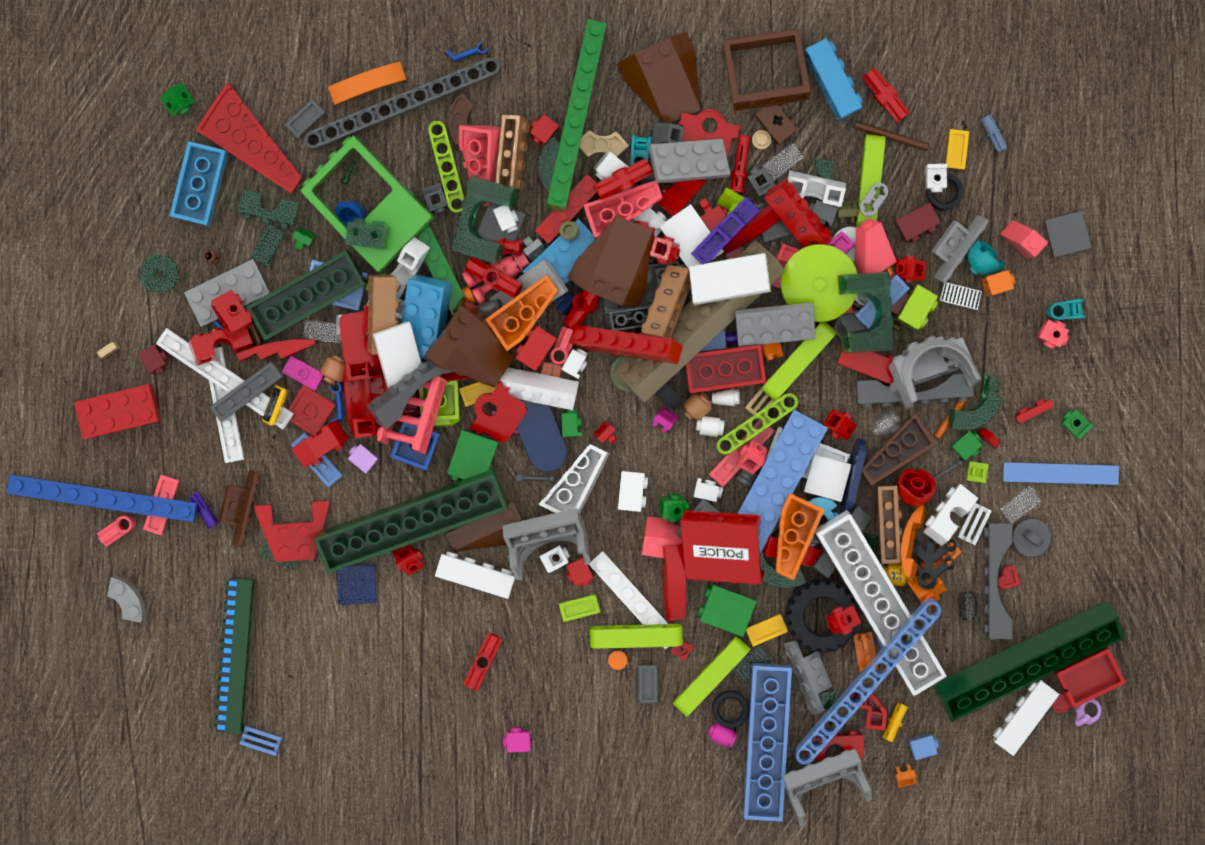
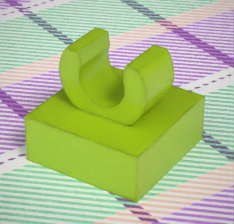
[966,461,989,483]

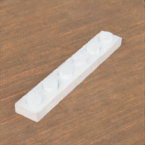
[589,551,668,649]

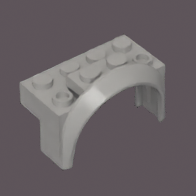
[503,508,590,580]
[783,749,872,827]

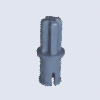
[980,114,1007,152]

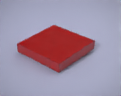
[288,385,336,435]

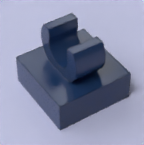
[556,294,574,316]

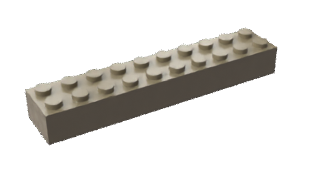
[615,240,786,403]

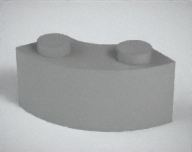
[107,576,146,623]

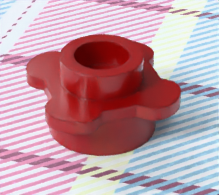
[671,640,693,661]

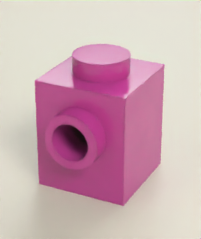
[503,727,531,753]

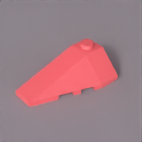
[459,125,501,207]
[583,180,663,239]
[642,516,683,558]

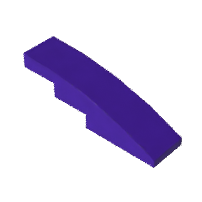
[690,196,760,264]

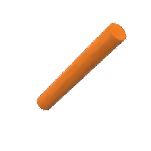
[934,397,970,439]

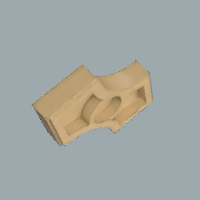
[579,130,629,157]

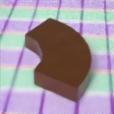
[448,92,474,146]

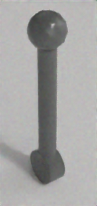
[932,459,964,482]
[516,474,556,482]

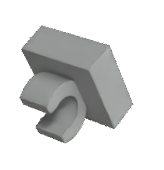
[523,236,546,262]

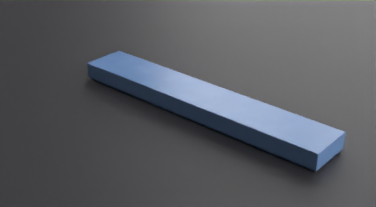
[1002,462,1119,485]

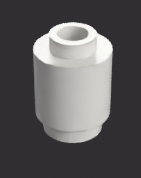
[696,416,725,437]

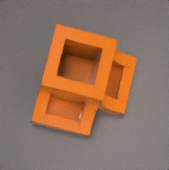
[907,575,947,608]

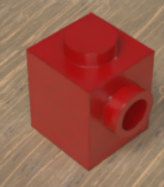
[530,114,560,146]
[566,557,594,588]

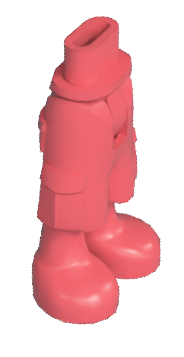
[462,252,530,305]

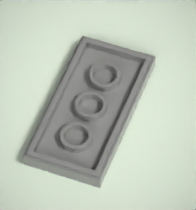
[489,259,568,306]

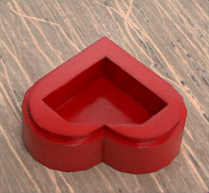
[977,428,1000,449]
[997,565,1021,589]

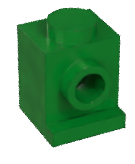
[562,409,582,437]
[1061,409,1093,439]

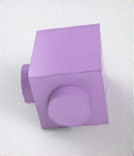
[348,444,380,473]

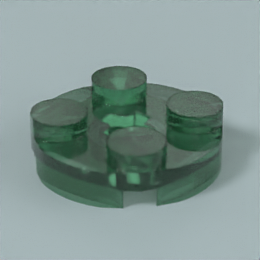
[140,255,179,293]

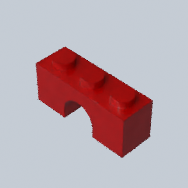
[189,328,252,366]
[804,730,864,761]

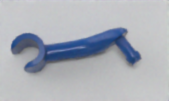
[446,42,489,61]
[330,382,343,422]

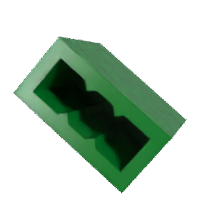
[447,430,499,481]
[697,584,757,637]

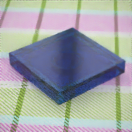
[336,564,377,605]

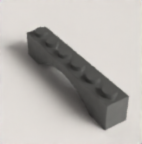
[367,360,453,429]
[855,374,974,408]
[983,523,1012,639]

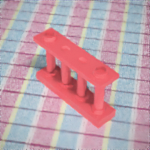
[377,376,447,454]

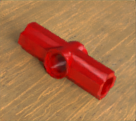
[862,67,910,123]
[593,159,653,200]
[465,256,523,298]
[563,290,600,330]
[463,632,503,692]

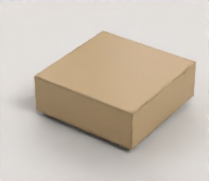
[97,342,120,359]

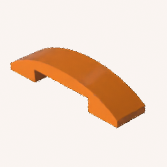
[328,62,407,105]
[901,505,928,584]

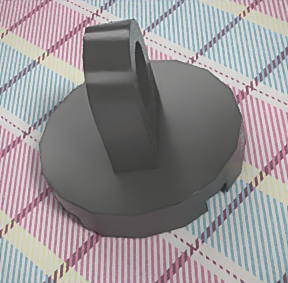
[1012,519,1051,557]

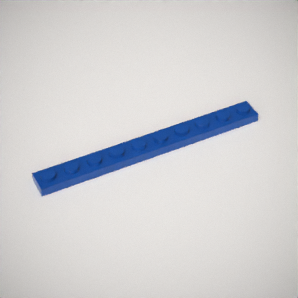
[7,475,198,522]

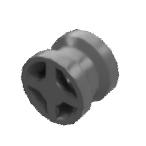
[736,468,759,488]

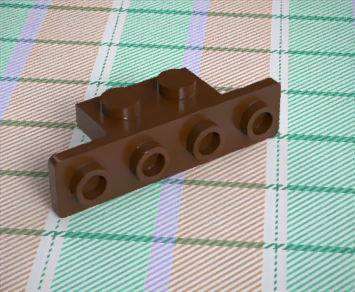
[218,470,259,547]

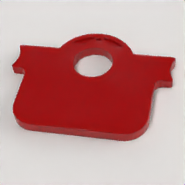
[678,109,741,157]
[339,305,381,367]
[470,381,527,442]

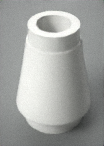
[712,388,740,406]

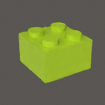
[894,285,938,331]

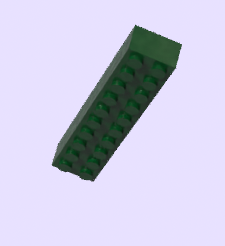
[313,469,509,574]
[934,601,1125,723]

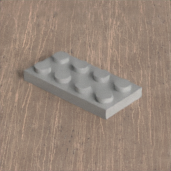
[649,139,730,183]
[184,259,270,327]
[735,302,815,347]

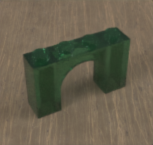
[452,176,520,263]
[838,272,894,353]

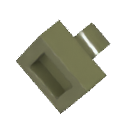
[837,201,858,223]

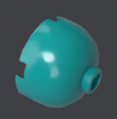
[968,239,1006,276]

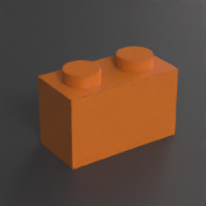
[981,270,1016,297]

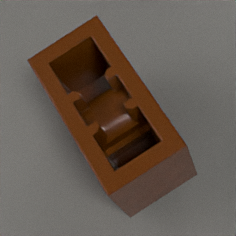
[755,104,797,146]

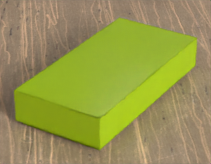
[559,594,600,622]

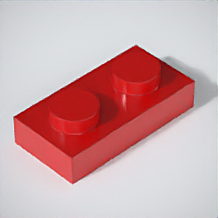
[1014,398,1054,424]

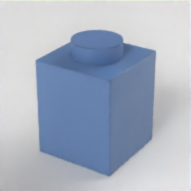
[908,733,939,760]

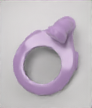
[1075,699,1102,726]

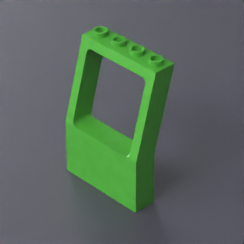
[300,136,435,272]

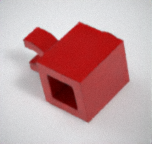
[699,198,728,232]

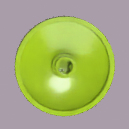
[781,244,859,322]

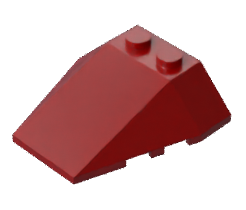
[342,361,420,439]

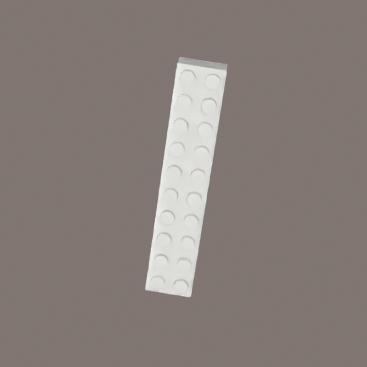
[815,510,947,696]

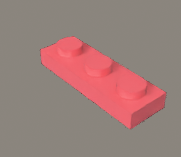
[143,475,180,535]

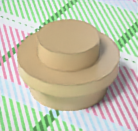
[752,130,771,150]

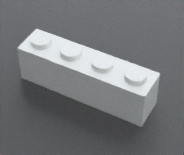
[500,367,579,410]
[435,551,515,599]
[992,680,1060,756]

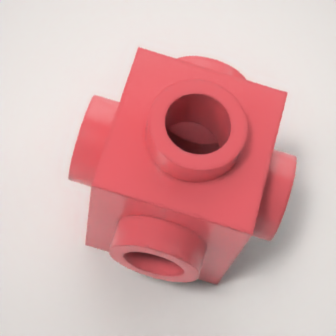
[1037,320,1069,349]
[737,439,767,474]

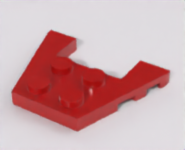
[254,500,329,562]

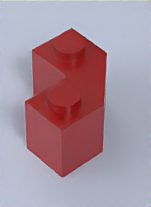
[657,179,708,217]
[292,420,349,468]
[850,692,887,730]

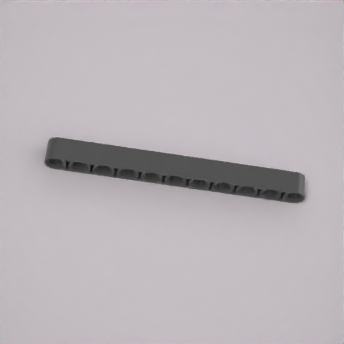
[304,58,500,150]

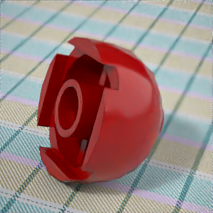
[897,468,936,507]

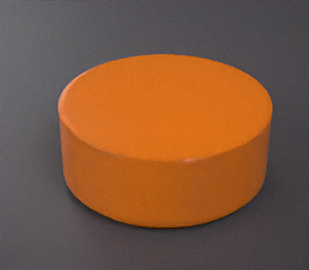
[462,286,477,304]
[608,650,627,670]

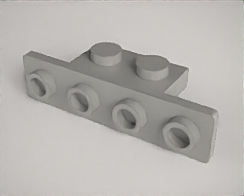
[931,215,989,283]
[784,641,832,715]

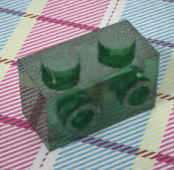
[345,218,390,250]

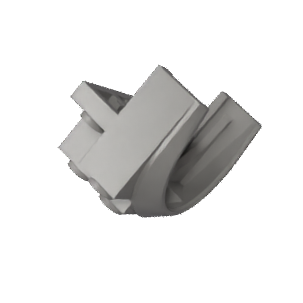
[888,336,981,409]

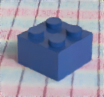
[391,422,441,471]

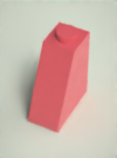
[855,219,897,281]
[999,220,1048,260]

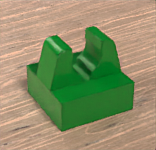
[292,227,317,251]

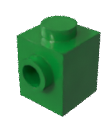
[950,431,982,460]

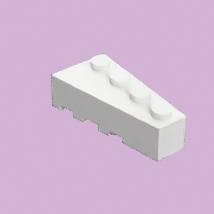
[539,444,610,514]

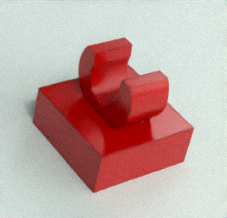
[593,420,617,444]

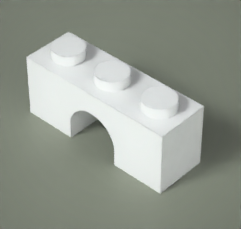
[787,170,846,207]
[390,237,430,299]
[923,484,978,546]

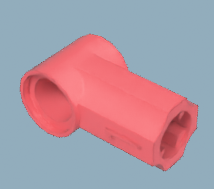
[550,327,573,365]
[97,514,136,547]

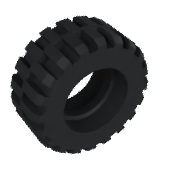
[785,578,860,653]

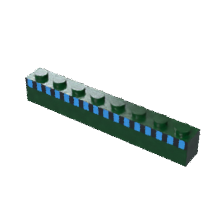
[214,577,255,734]

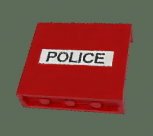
[680,510,765,585]

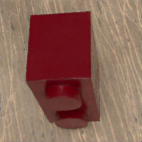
[894,203,941,243]

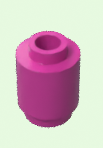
[708,722,737,747]

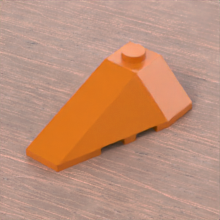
[485,275,558,351]
[775,493,824,580]

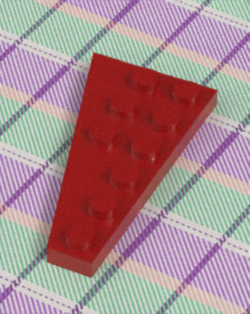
[196,82,303,194]

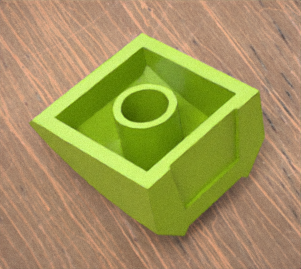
[419,380,459,426]

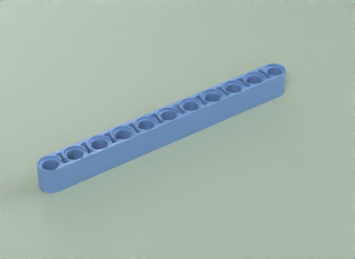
[795,598,941,765]

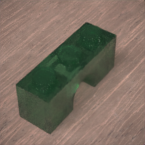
[237,189,301,229]

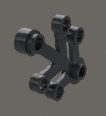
[911,517,957,590]

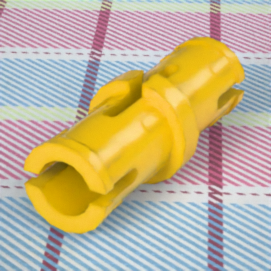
[882,702,908,742]

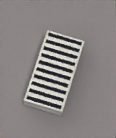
[939,282,982,310]

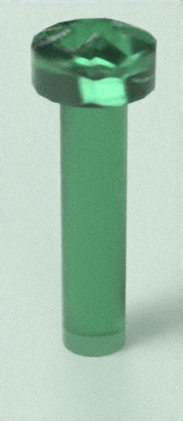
[340,160,357,185]

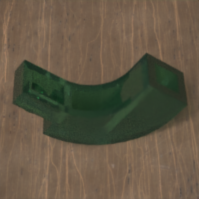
[538,136,561,193]
[947,375,1003,431]
[760,552,806,588]

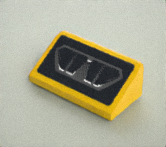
[262,386,288,426]

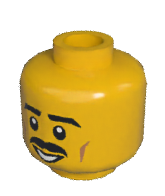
[883,561,908,586]

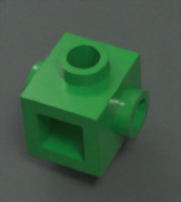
[160,83,195,117]
[659,493,689,522]

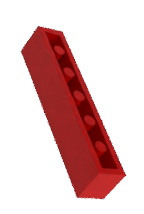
[570,325,683,364]

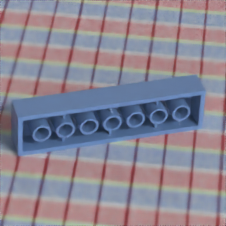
[738,410,828,554]
[743,663,792,822]

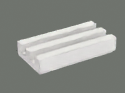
[957,503,991,545]

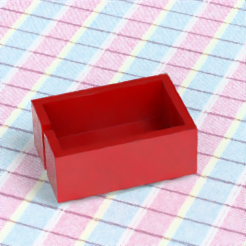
[1054,648,1126,708]

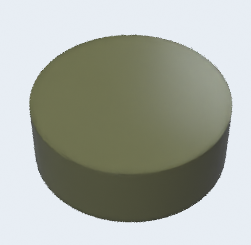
[559,221,580,241]

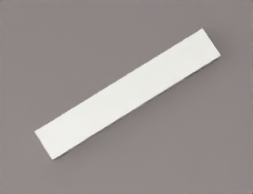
[209,347,245,463]

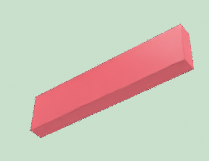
[709,420,775,487]

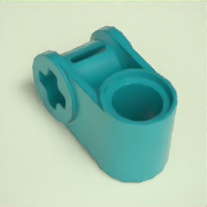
[630,134,652,165]
[1046,299,1085,320]

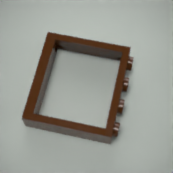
[723,29,811,111]

